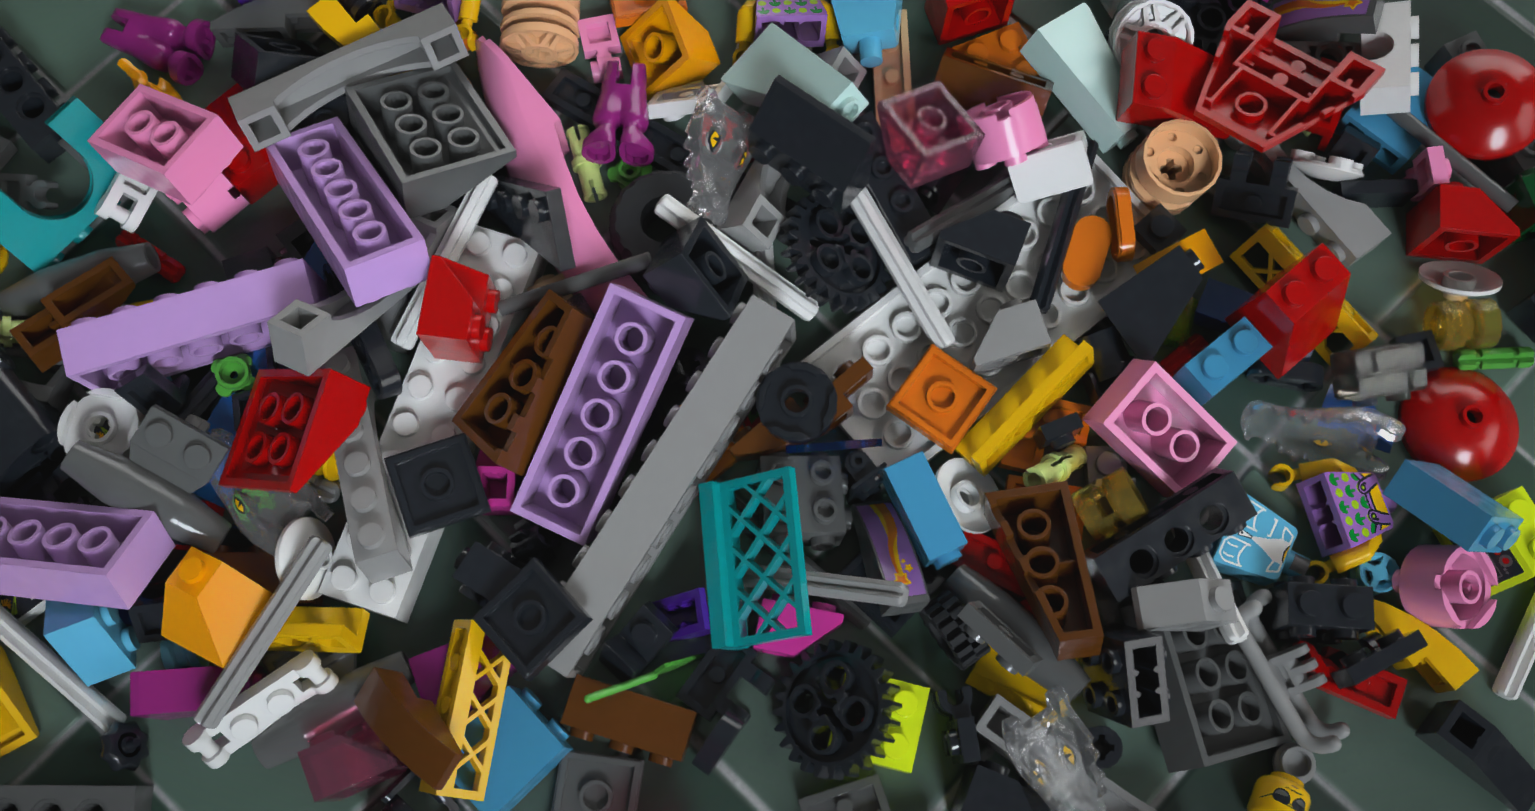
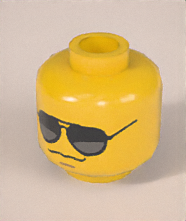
[1247,771,1311,811]

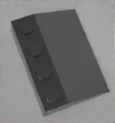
[345,61,517,219]
[1120,581,1292,773]

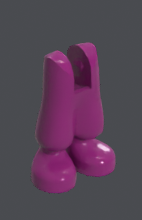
[100,8,216,86]
[581,61,655,167]

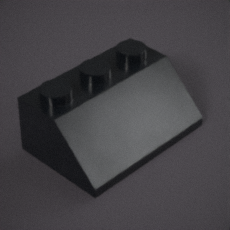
[748,75,876,214]

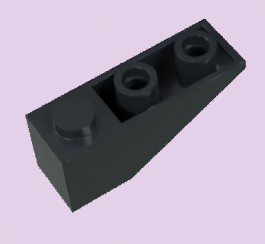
[1415,699,1535,811]

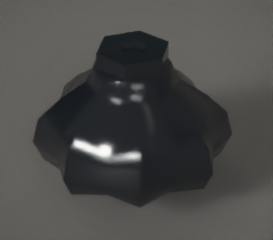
[100,721,149,771]

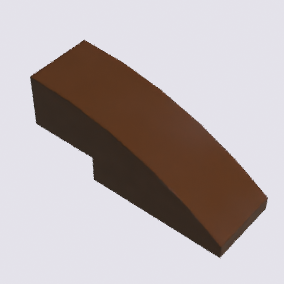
[9,256,136,373]
[354,667,463,790]

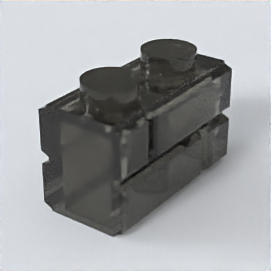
[1329,341,1428,407]

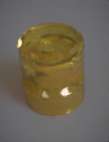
[1423,298,1502,351]
[1071,467,1149,541]

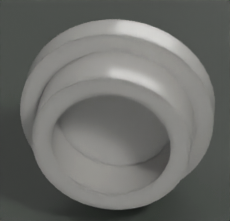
[1272,742,1316,784]

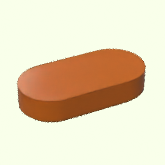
[1106,187,1136,262]
[1060,215,1112,291]

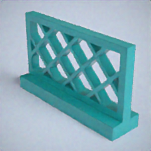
[698,466,812,650]

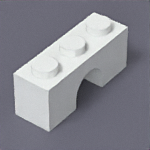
[1360,0,1419,116]

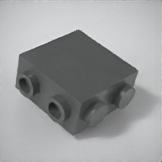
[755,452,852,551]

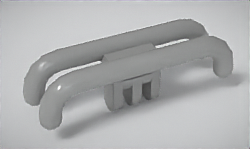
[1238,589,1350,754]

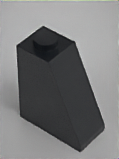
[1097,245,1205,361]

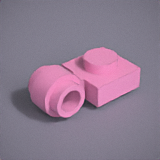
[577,13,624,84]
[1403,145,1452,202]

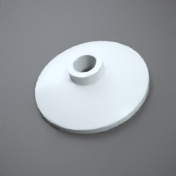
[1418,260,1503,302]
[935,458,999,534]
[275,517,336,601]

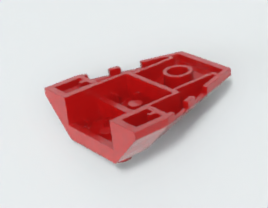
[1193,0,1386,153]

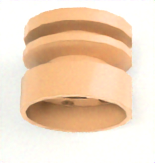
[499,0,580,68]
[1122,119,1223,215]

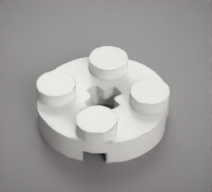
[57,388,145,458]

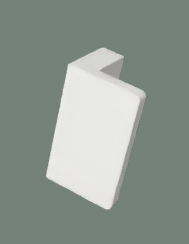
[1007,130,1094,204]

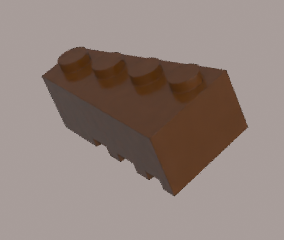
[451,289,593,477]
[984,481,1104,661]

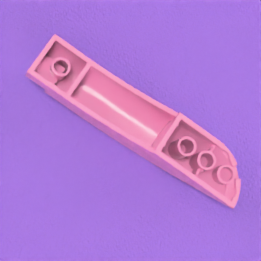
[475,36,647,320]

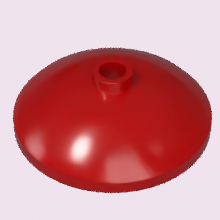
[1424,49,1535,160]
[1398,367,1519,482]

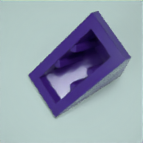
[652,588,711,642]

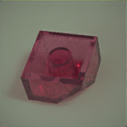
[877,81,985,189]
[297,722,408,802]

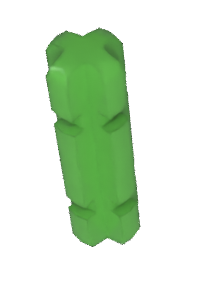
[1452,346,1534,370]

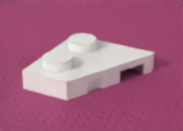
[647,73,733,122]

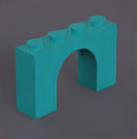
[0,96,121,272]

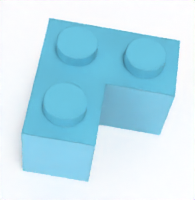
[43,600,140,687]

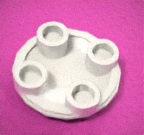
[1290,149,1364,181]

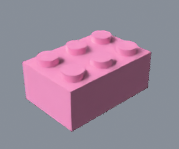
[87,84,244,205]
[1082,359,1237,498]

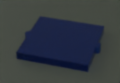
[786,438,882,454]

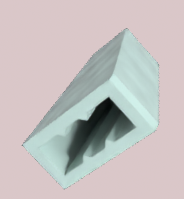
[1020,2,1140,154]
[721,22,869,122]

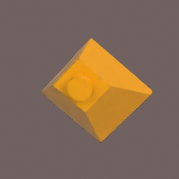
[619,0,721,100]
[161,546,273,669]

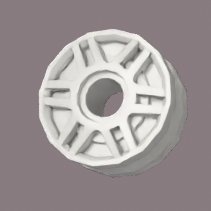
[1108,0,1194,67]

